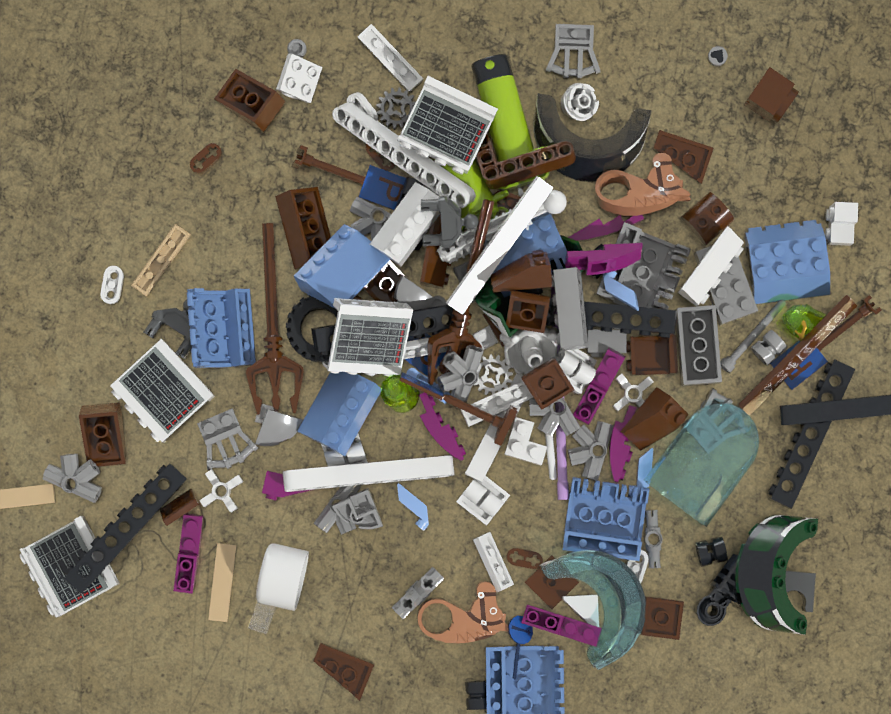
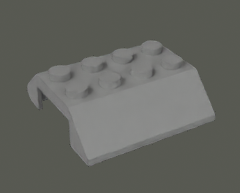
[596,222,691,320]

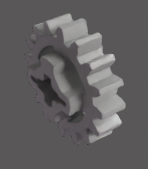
[376,87,416,129]

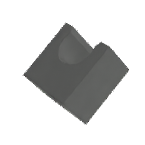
[785,571,816,612]

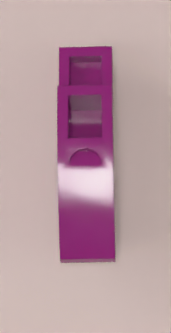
[565,243,643,275]
[573,348,626,425]
[419,392,466,461]
[609,405,637,483]
[173,513,204,594]
[521,605,602,647]

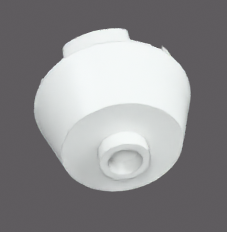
[561,83,599,121]

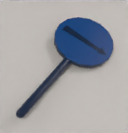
[508,616,533,680]

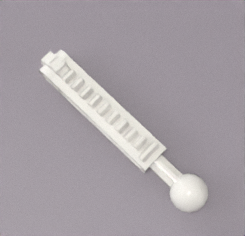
[437,190,567,264]

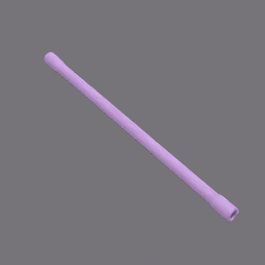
[550,287,569,500]

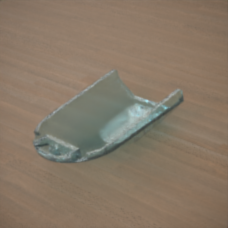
[644,403,759,527]

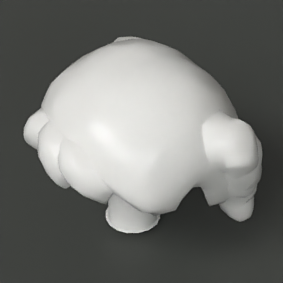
[500,327,559,375]

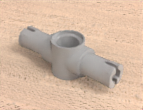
[644,510,663,568]

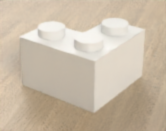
[825,202,858,246]
[504,417,547,466]

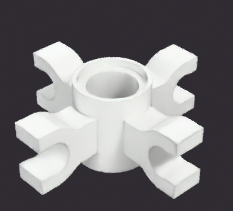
[613,374,654,412]
[199,470,243,513]

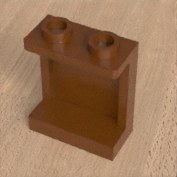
[626,335,678,376]

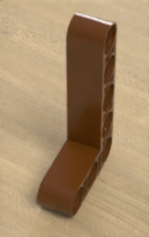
[476,135,576,189]

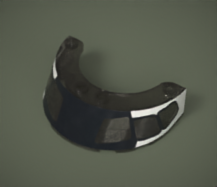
[533,93,652,182]

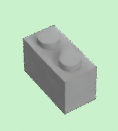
[587,329,627,358]

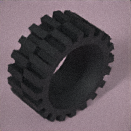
[286,295,338,362]

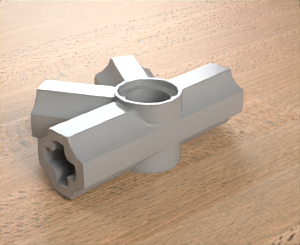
[350,197,391,241]
[437,345,484,402]
[529,397,581,436]
[568,421,614,481]
[43,454,102,503]
[313,485,361,535]
[392,567,444,619]

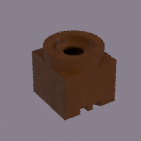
[744,67,799,123]

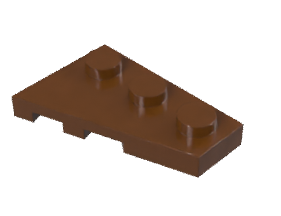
[653,130,714,184]
[313,643,374,701]

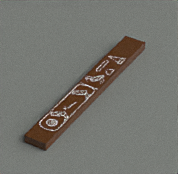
[738,295,857,416]

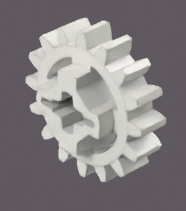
[474,354,513,395]

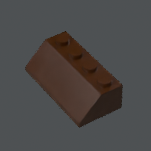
[275,187,331,270]
[420,213,452,289]

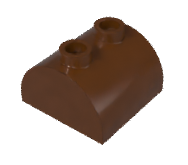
[680,192,734,246]
[506,290,550,333]

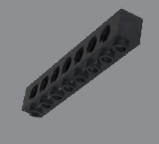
[546,298,677,338]
[311,304,455,355]
[768,359,855,509]
[64,464,187,595]

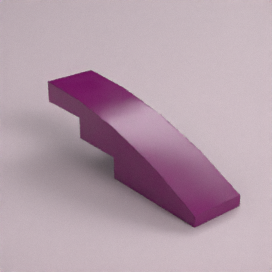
[568,215,644,242]

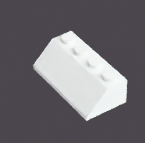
[370,182,440,267]
[678,226,744,306]

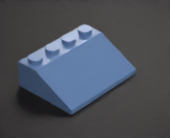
[294,224,390,309]
[297,372,382,456]

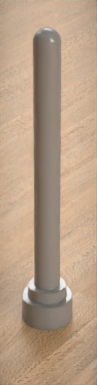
[720,300,786,374]

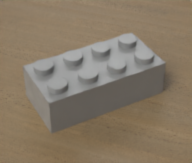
[694,246,758,325]
[551,267,588,350]
[676,305,722,386]

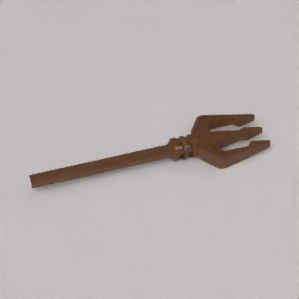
[427,199,494,386]
[245,223,304,415]

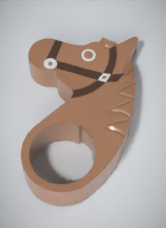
[595,153,691,216]
[417,581,508,644]

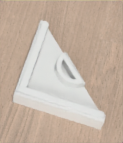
[562,595,599,627]

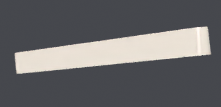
[332,102,476,209]
[283,456,455,492]

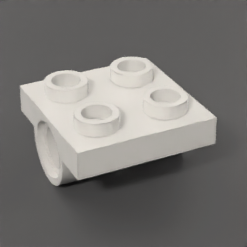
[276,53,322,103]
[556,348,597,394]
[321,434,368,467]
[456,476,510,526]

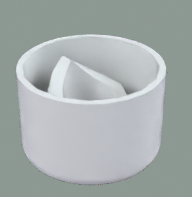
[256,543,309,611]

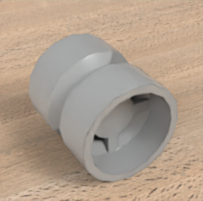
[751,330,787,366]

